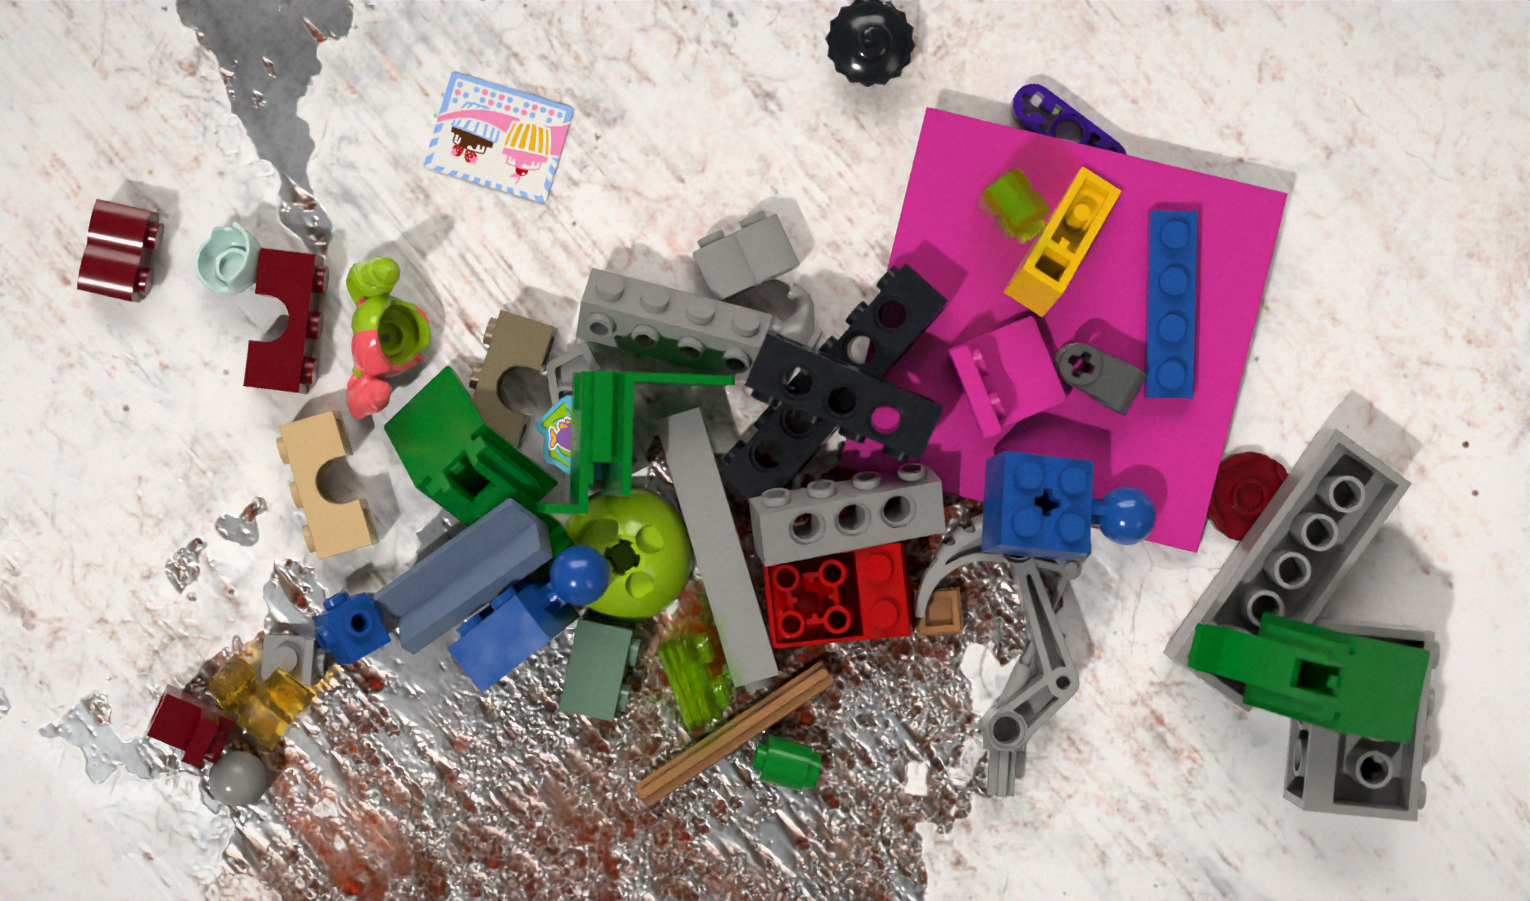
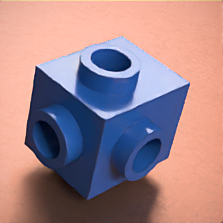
[312,590,391,666]

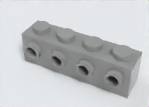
[576,268,772,381]

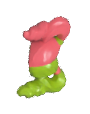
[346,255,431,420]

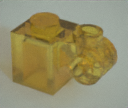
[208,657,315,751]

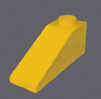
[1003,166,1121,317]

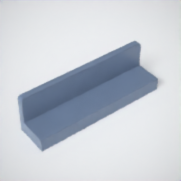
[373,498,553,655]

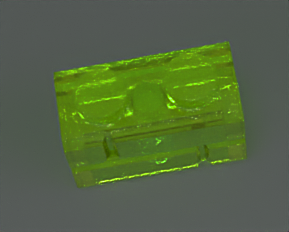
[975,168,1050,244]

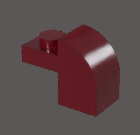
[147,684,236,768]

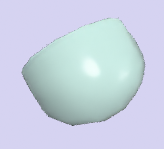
[194,222,262,295]

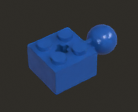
[981,451,1157,561]
[447,545,610,693]

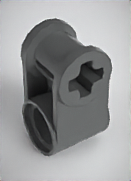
[1053,343,1148,416]

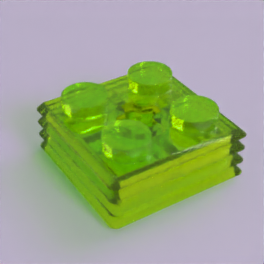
[657,626,732,731]

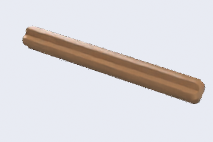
[635,662,835,807]

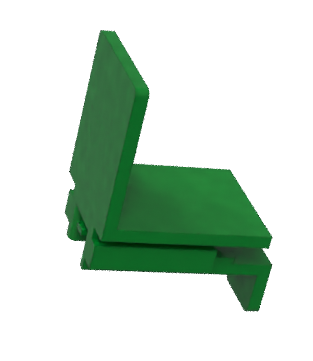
[384,366,576,577]
[537,371,735,514]
[1187,612,1430,743]

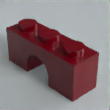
[243,248,329,394]

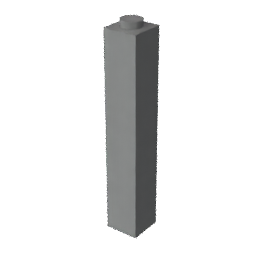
[655,407,779,692]

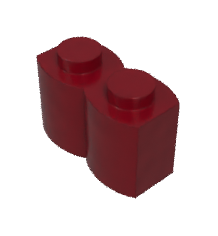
[77,199,164,303]

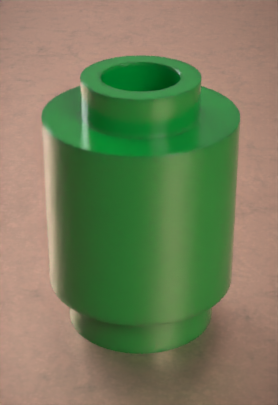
[751,736,822,791]

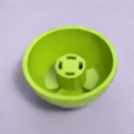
[565,487,694,623]

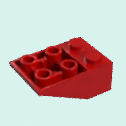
[763,540,915,649]

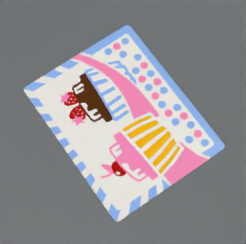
[424,72,574,203]

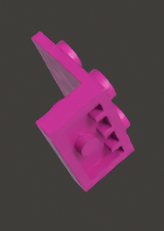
[946,316,1067,439]

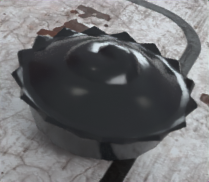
[825,0,916,87]

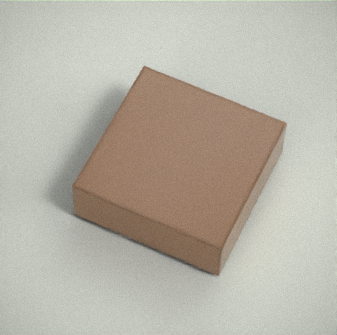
[913,587,963,636]

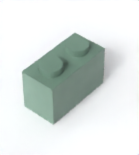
[558,616,641,722]

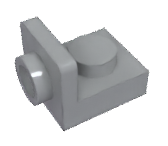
[261,633,329,686]

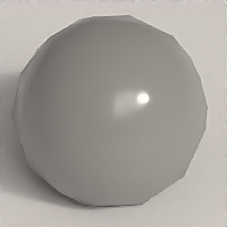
[208,750,268,806]

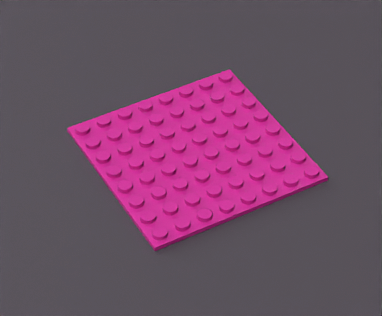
[839,107,1288,553]

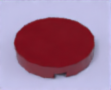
[1206,451,1289,541]

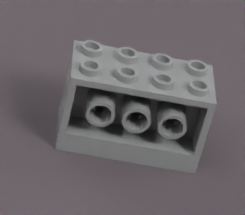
[1283,617,1440,822]

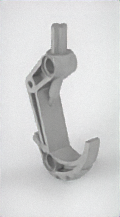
[913,513,1082,797]

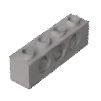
[749,463,946,567]

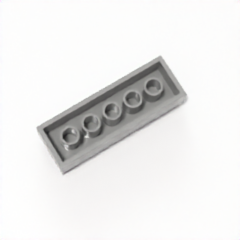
[1162,428,1412,712]

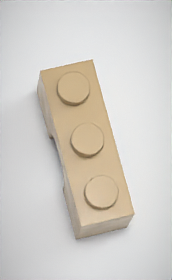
[276,410,380,560]

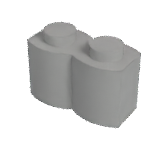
[693,211,800,302]

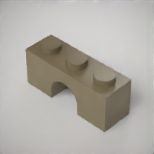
[469,310,558,449]

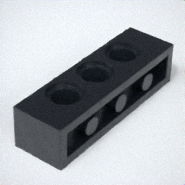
[744,329,943,463]

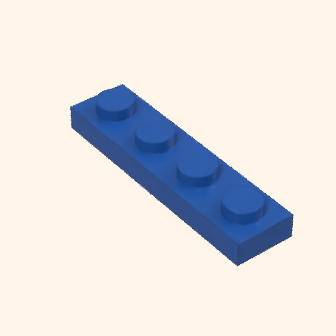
[1144,211,1198,399]

